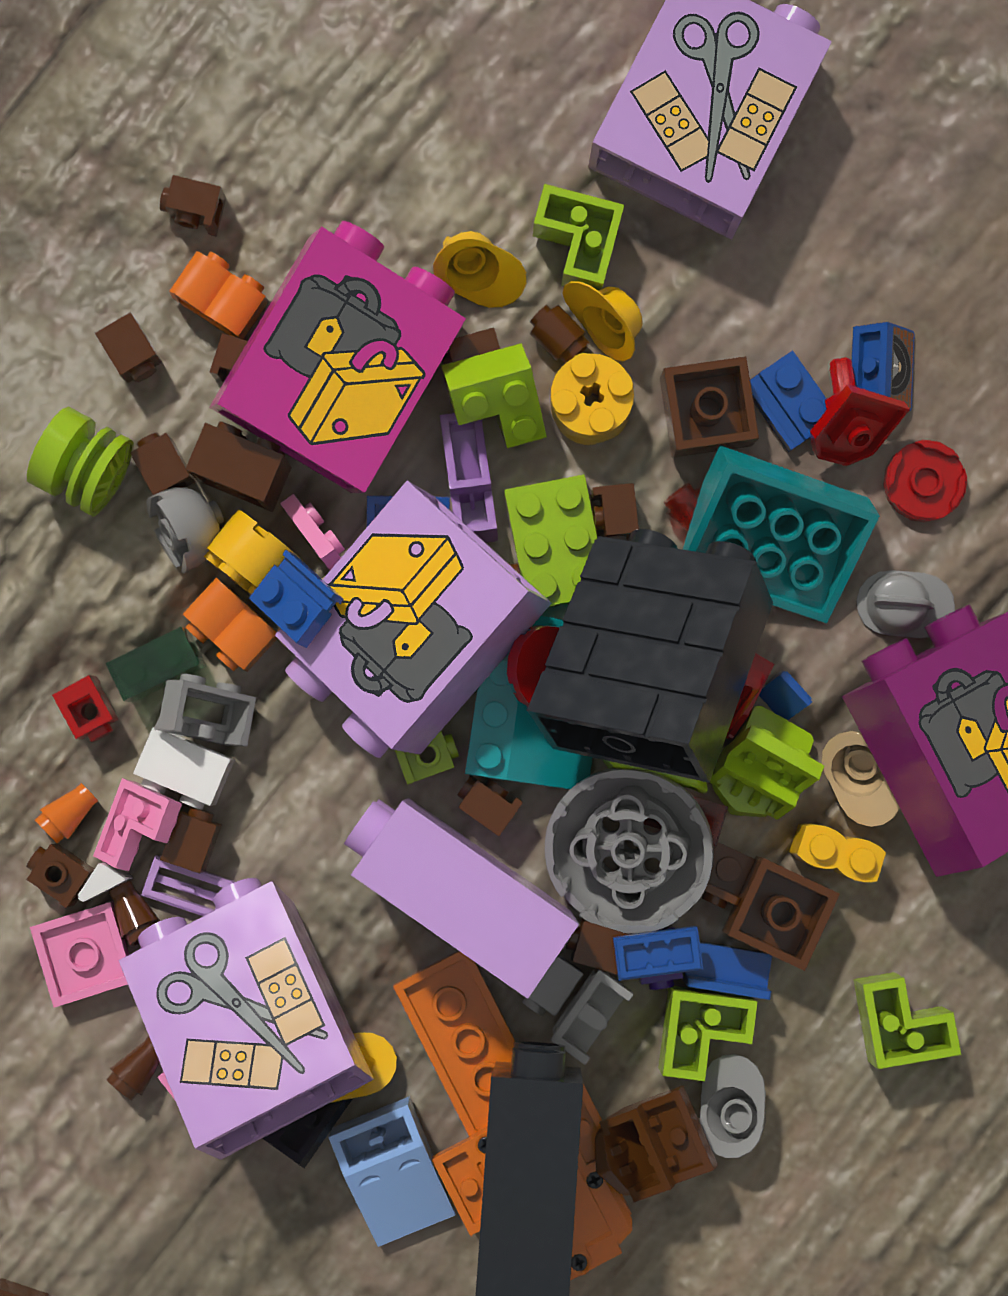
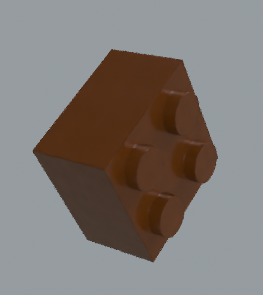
[660,356,759,458]
[185,421,292,512]
[722,856,840,971]

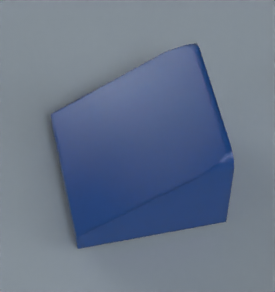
[759,671,812,720]

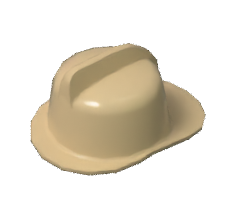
[821,731,900,827]

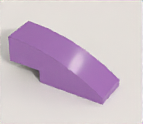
[440,413,498,543]

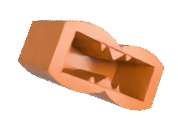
[169,251,268,339]
[183,578,278,672]

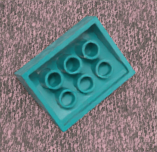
[682,445,880,623]
[465,616,593,789]

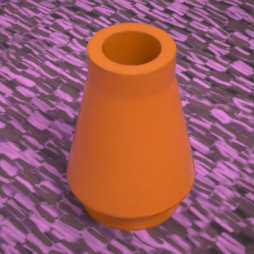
[35,783,98,844]

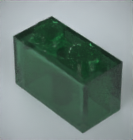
[105,627,206,703]

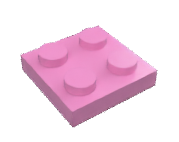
[30,901,129,1008]

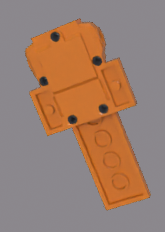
[393,951,632,1281]

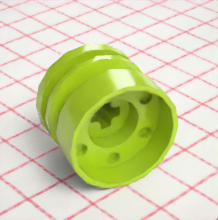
[27,406,134,517]

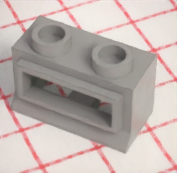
[154,674,256,746]
[550,970,634,1065]

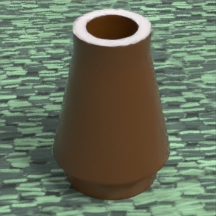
[109,881,160,947]
[106,1036,160,1101]

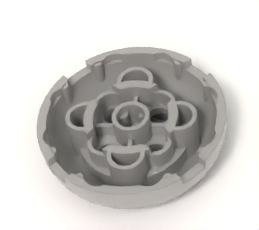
[545,768,714,934]

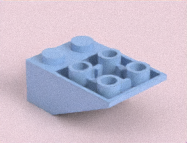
[328,1096,456,1247]

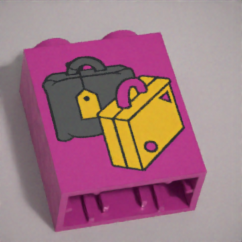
[209,221,466,493]

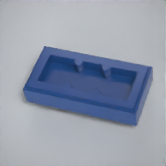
[612,926,703,981]

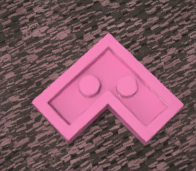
[93,778,182,871]

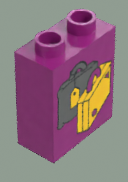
[842,604,1008,877]

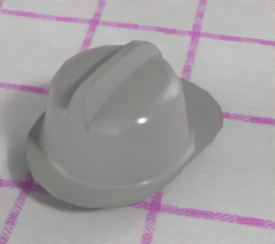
[856,570,955,638]
[700,1054,766,1158]

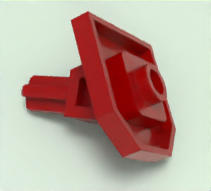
[810,357,910,466]

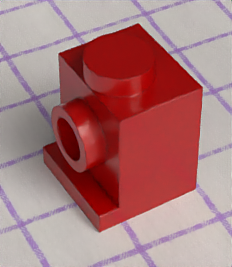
[52,675,119,743]

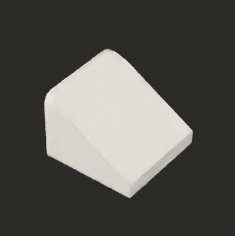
[78,862,133,902]

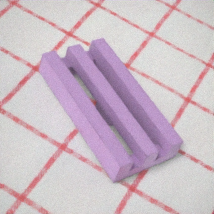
[141,855,235,916]

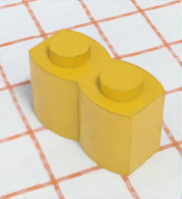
[789,823,886,882]

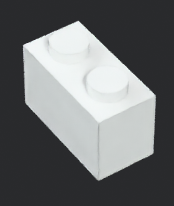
[133,727,235,810]

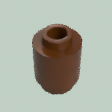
[530,305,590,364]

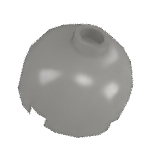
[146,487,224,573]

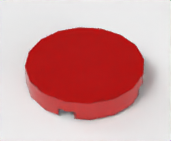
[883,440,967,522]
[507,625,559,707]

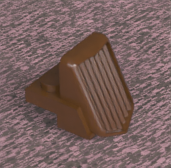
[595,1085,718,1202]

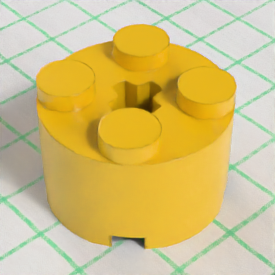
[550,353,634,445]
[204,509,300,595]

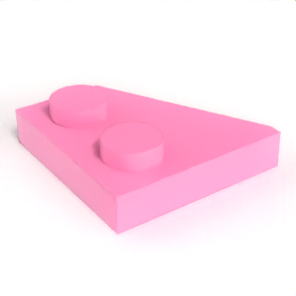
[280,494,345,570]

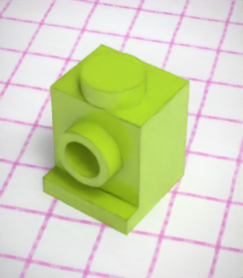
[395,731,460,785]

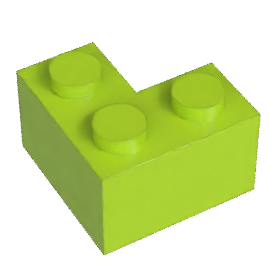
[532,184,624,290]
[441,343,547,448]
[853,972,961,1069]
[658,986,758,1081]

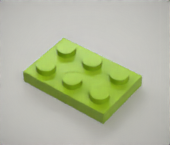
[504,474,597,607]

